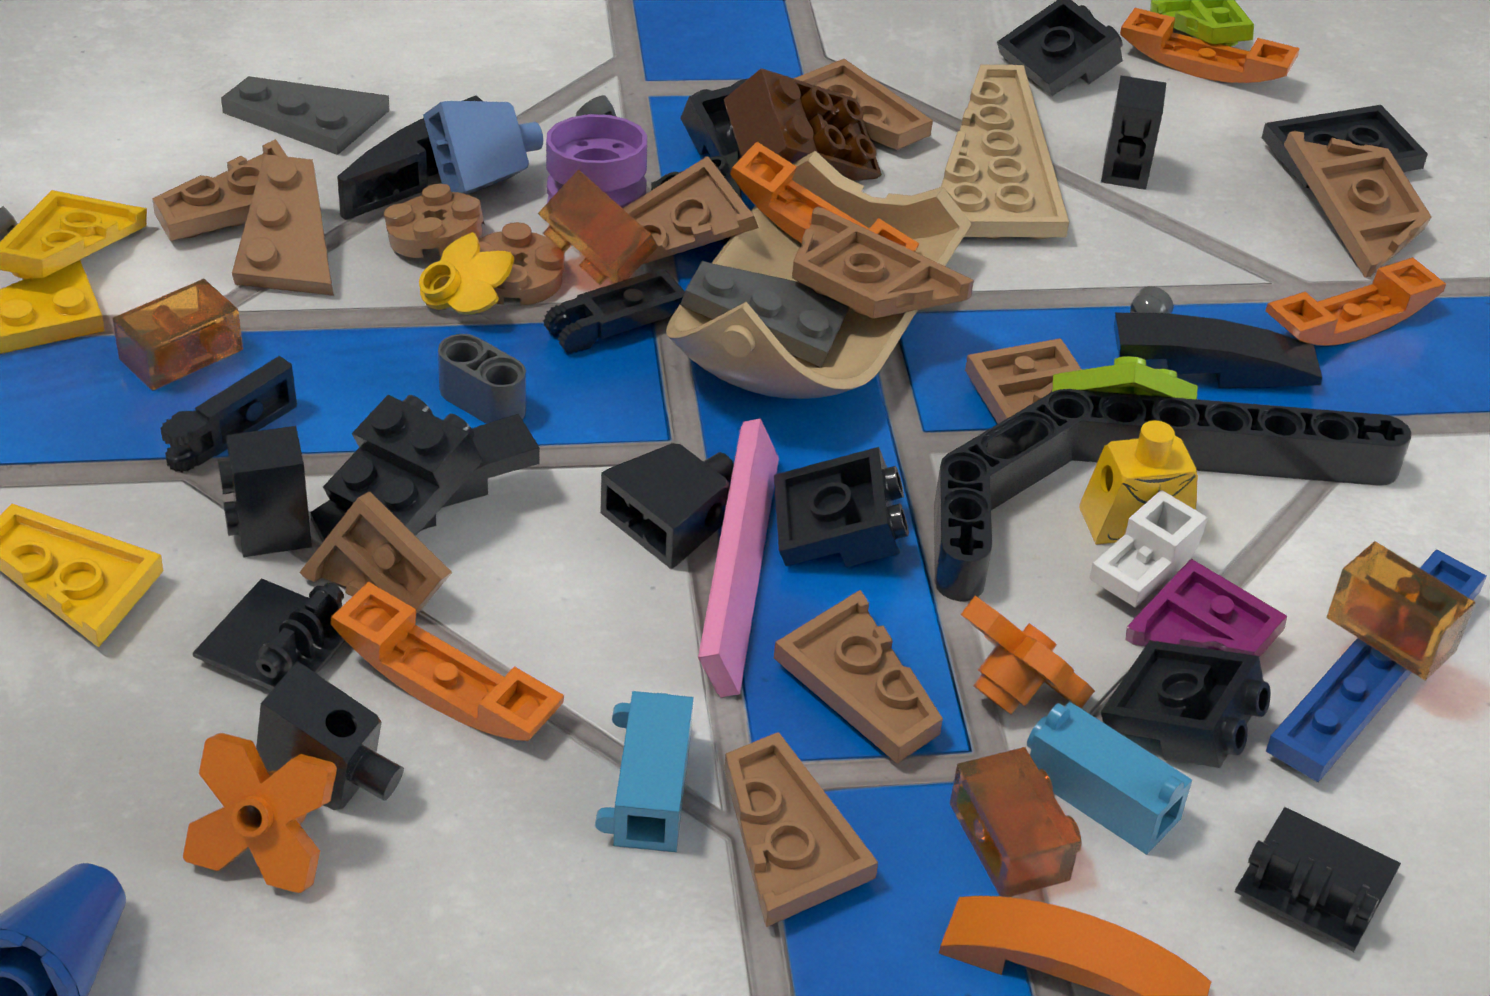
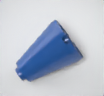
[0,863,126,996]

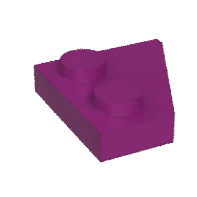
[1125,559,1287,657]

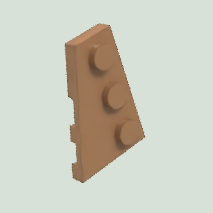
[793,58,933,150]
[152,139,288,241]

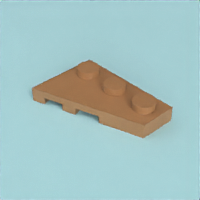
[232,154,334,296]
[584,156,759,274]
[774,590,943,763]
[724,732,878,927]

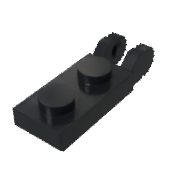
[543,268,685,353]
[160,356,297,473]

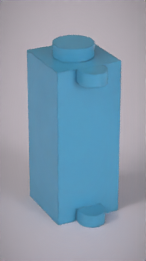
[595,691,694,852]
[1025,701,1192,855]

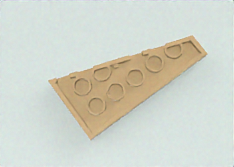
[939,64,1069,239]

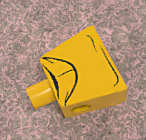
[1079,420,1198,545]

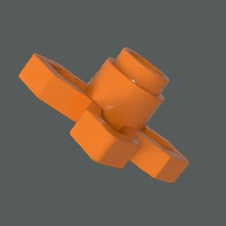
[960,596,1095,715]
[183,733,337,893]

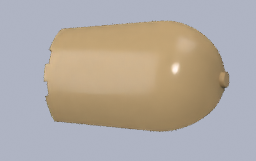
[666,151,972,399]

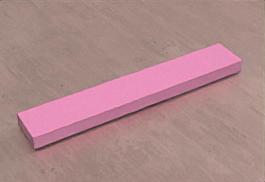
[698,418,779,697]

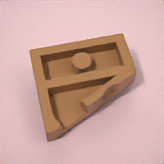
[965,338,1082,424]
[299,492,452,613]

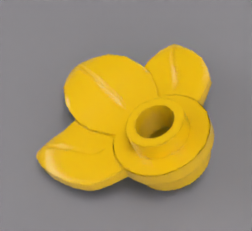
[419,232,514,315]

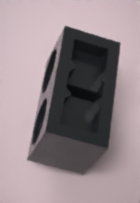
[1101,75,1167,190]

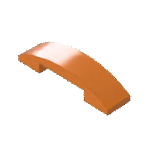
[1120,8,1300,83]
[730,142,919,252]
[1266,257,1446,346]
[331,582,564,741]
[939,896,1212,996]

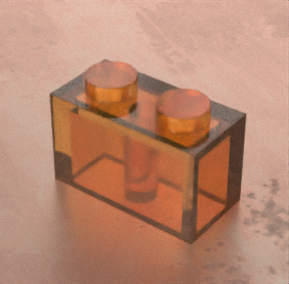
[538,169,658,286]
[112,279,243,391]
[1326,541,1476,681]
[950,747,1082,897]

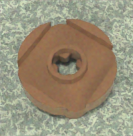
[384,184,485,258]
[478,222,565,306]

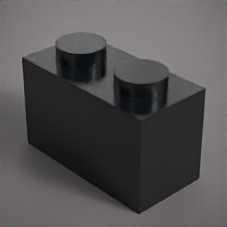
[218,426,312,557]

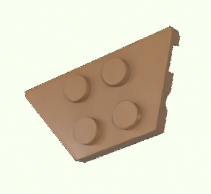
[1284,131,1432,278]
[792,206,974,319]

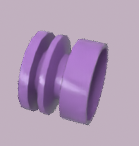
[546,114,647,235]

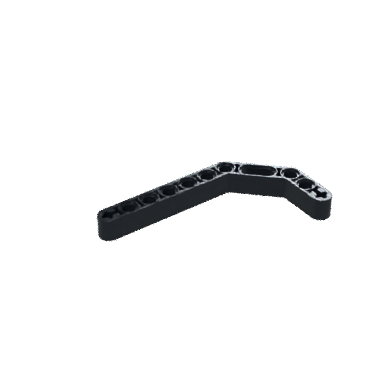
[934,389,1412,602]

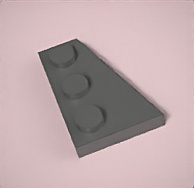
[221,76,390,155]
[680,261,850,367]

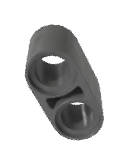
[438,334,526,424]

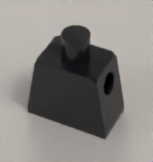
[600,443,734,569]
[256,662,404,810]

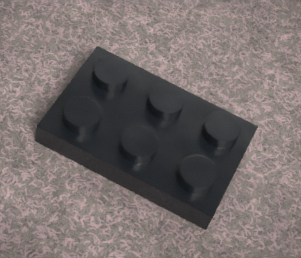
[1261,105,1428,189]

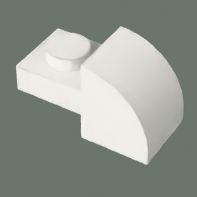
[1089,490,1208,608]

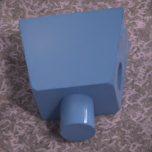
[423,101,543,195]

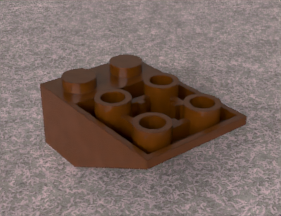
[724,68,882,181]

